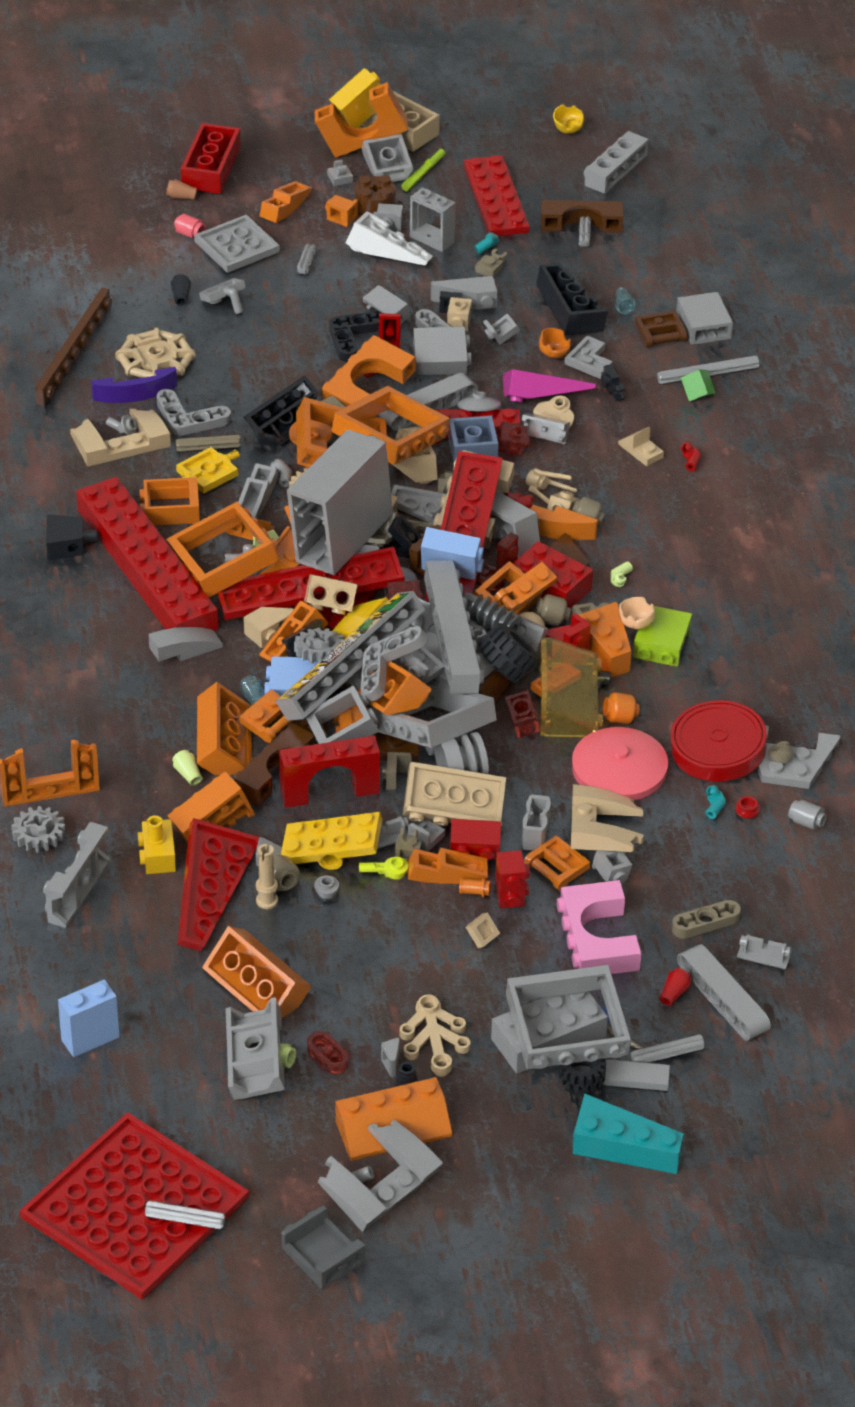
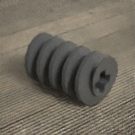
[469,594,522,631]

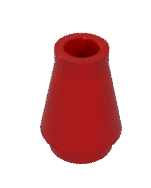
[659,968,692,1006]

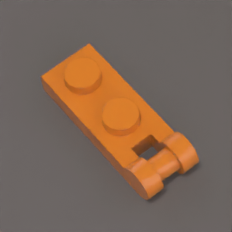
[494,562,557,612]

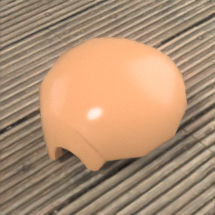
[619,597,655,629]

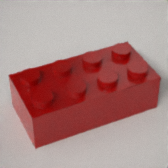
[181,123,241,194]

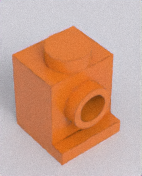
[325,195,358,227]

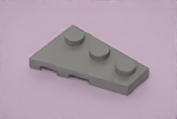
[391,485,447,523]

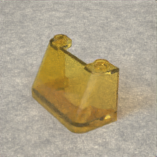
[540,637,603,737]

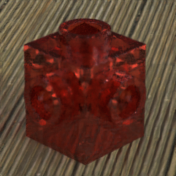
[496,421,530,456]

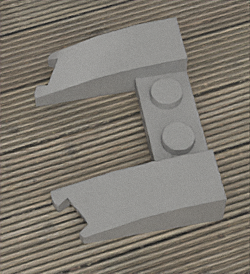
[318,1120,443,1232]

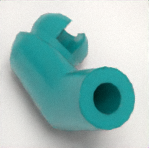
[474,232,499,254]
[705,785,726,819]

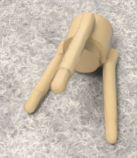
[526,468,577,504]

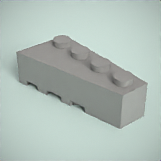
[490,490,540,559]

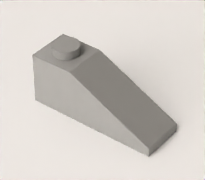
[431,276,497,310]

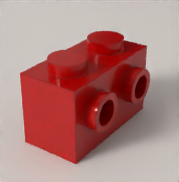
[450,819,501,860]
[495,850,530,908]

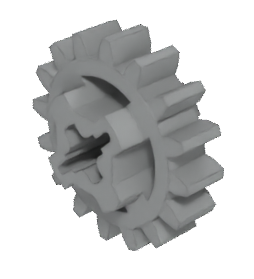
[294,628,344,664]
[11,806,66,852]

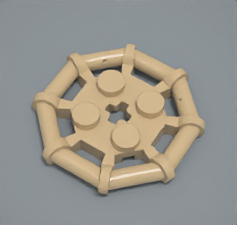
[115,328,196,378]

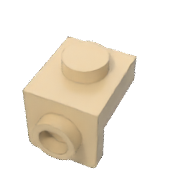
[547,490,580,511]

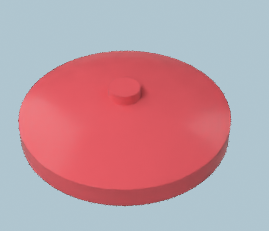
[572,727,668,800]

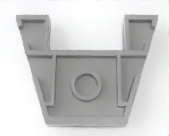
[757,725,840,789]

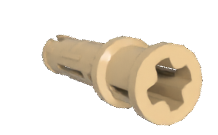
[255,844,278,909]

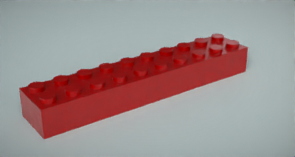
[76,477,218,631]

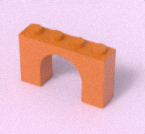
[315,82,408,158]
[322,335,416,407]

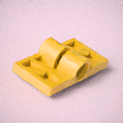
[281,812,382,870]

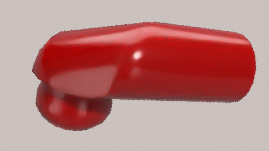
[681,442,701,472]

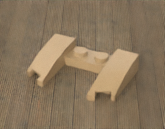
[70,409,171,467]
[571,784,644,852]

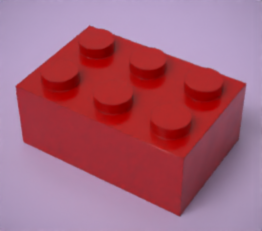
[510,541,593,608]

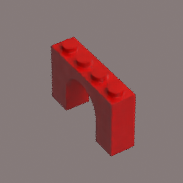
[279,735,380,808]

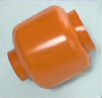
[603,692,640,725]

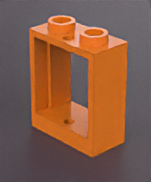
[139,477,200,526]
[473,561,543,615]

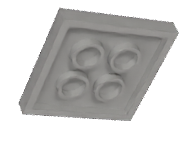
[194,215,280,273]

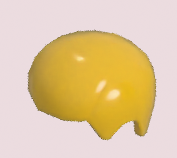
[553,104,585,134]

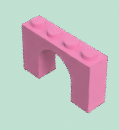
[557,880,641,974]

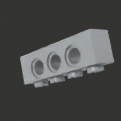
[584,131,648,194]

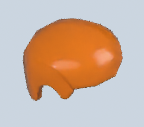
[539,328,571,359]

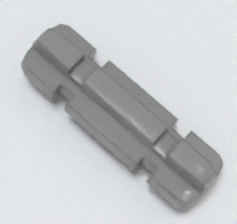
[579,216,591,247]
[297,243,316,275]

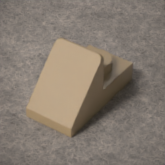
[618,427,664,466]

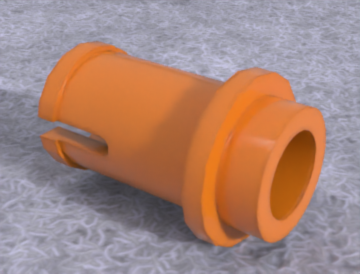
[459,878,491,898]

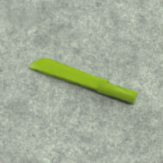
[401,149,445,192]

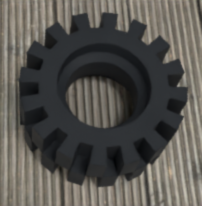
[559,1058,607,1094]

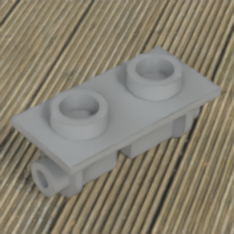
[377,816,409,849]
[737,934,792,970]

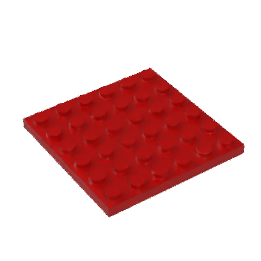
[19,1112,249,1300]

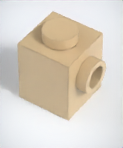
[447,297,472,331]

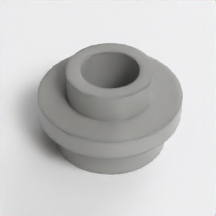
[314,875,339,898]

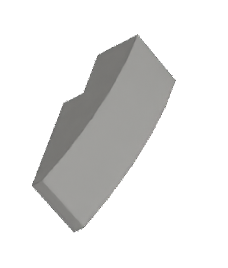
[238,463,279,519]
[149,627,223,662]

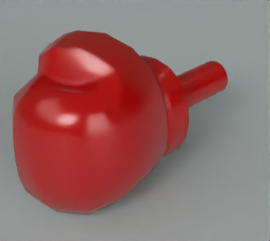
[504,491,534,509]

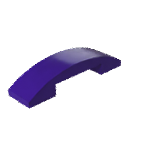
[91,367,177,403]

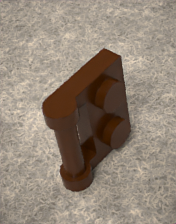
[635,311,687,347]

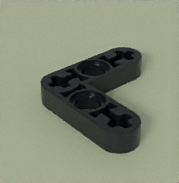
[329,311,382,362]

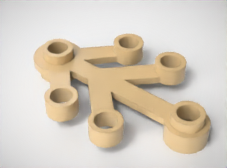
[399,994,470,1077]

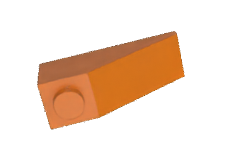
[259,601,328,662]

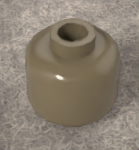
[572,496,605,525]
[535,594,571,627]
[274,855,300,892]

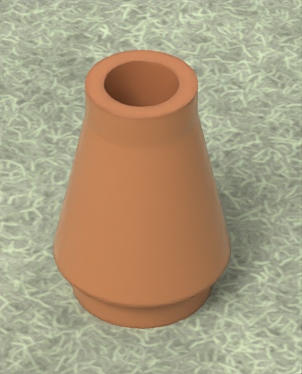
[166,179,197,200]

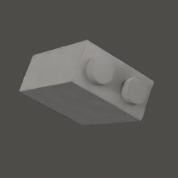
[676,292,733,345]
[413,327,471,375]

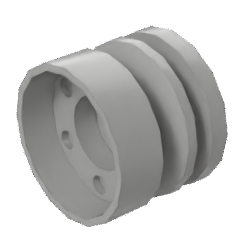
[435,732,489,774]

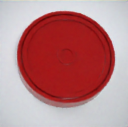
[671,700,767,782]

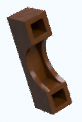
[541,200,623,233]
[234,723,316,807]

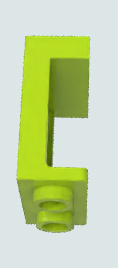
[633,606,692,667]

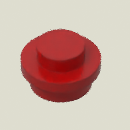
[735,796,760,818]

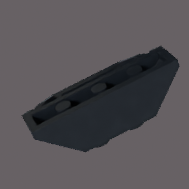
[243,375,318,445]

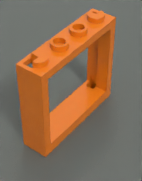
[331,386,450,465]
[296,397,387,467]
[166,501,279,598]

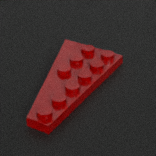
[177,818,259,951]

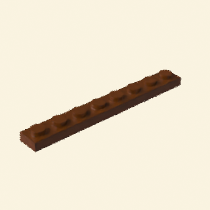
[35,287,112,406]

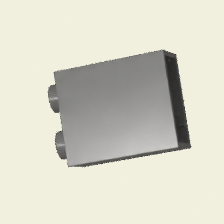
[287,429,393,575]

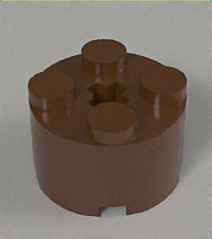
[355,175,396,215]

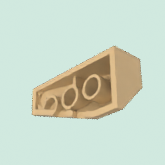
[392,426,438,484]

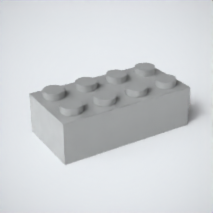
[491,991,608,1074]

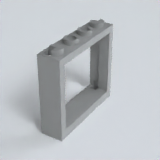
[367,680,497,748]
[506,965,631,1069]

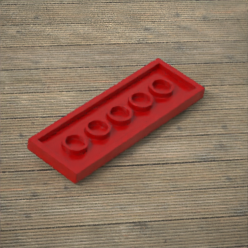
[463,155,529,236]

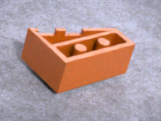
[167,771,255,843]

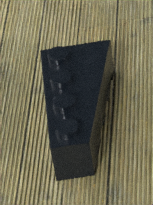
[536,263,608,335]

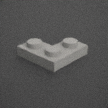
[565,336,613,379]

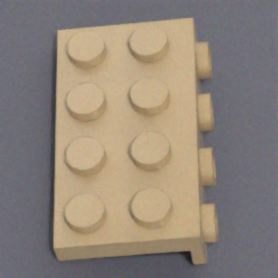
[403,762,506,828]

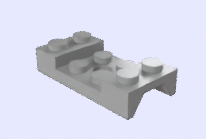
[43,821,110,928]
[226,997,285,1100]

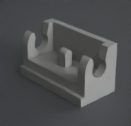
[363,285,411,324]
[520,413,570,444]

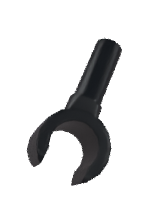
[589,670,611,699]

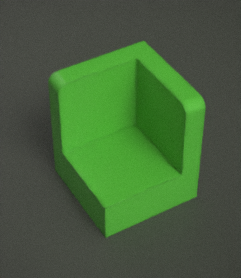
[681,370,716,401]

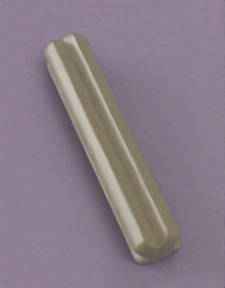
[176,435,241,452]

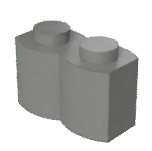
[522,794,551,851]

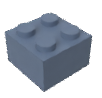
[448,416,498,465]

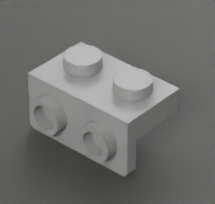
[393,644,445,684]

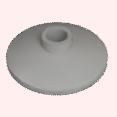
[458,391,501,411]

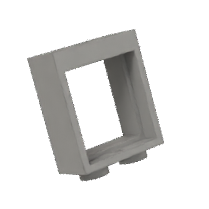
[410,187,456,252]
[306,685,379,744]

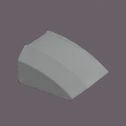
[361,134,413,182]

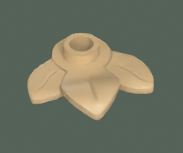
[533,396,574,429]

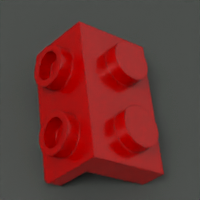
[562,613,591,668]

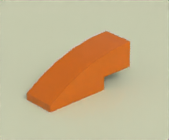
[259,181,312,223]
[530,505,598,540]
[408,848,488,884]

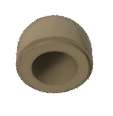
[768,741,793,765]

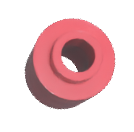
[174,214,206,239]

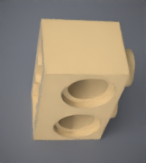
[304,574,357,615]

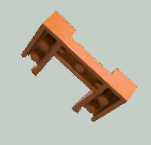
[0,740,100,807]

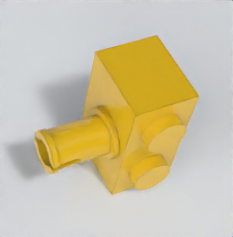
[138,815,176,874]

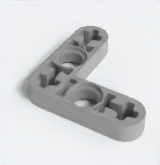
[157,389,231,436]
[361,626,428,701]

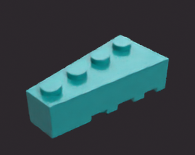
[572,1094,684,1174]

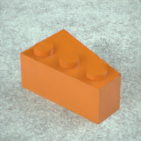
[579,602,631,678]

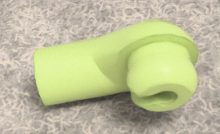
[610,561,633,587]

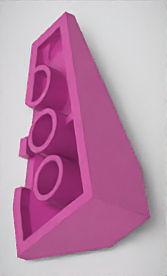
[503,369,596,403]

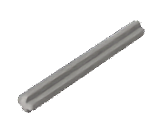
[657,356,759,384]

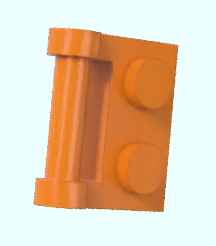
[239,689,293,743]
[524,835,590,891]

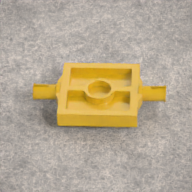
[176,447,240,494]

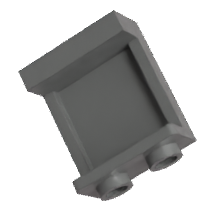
[281,1205,365,1290]

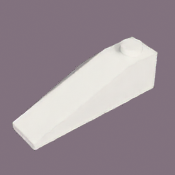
[346,211,433,265]

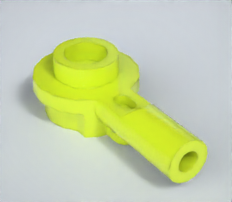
[359,857,409,879]

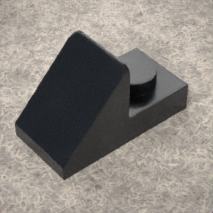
[388,514,422,558]

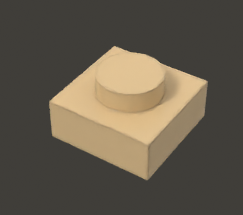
[465,912,500,948]

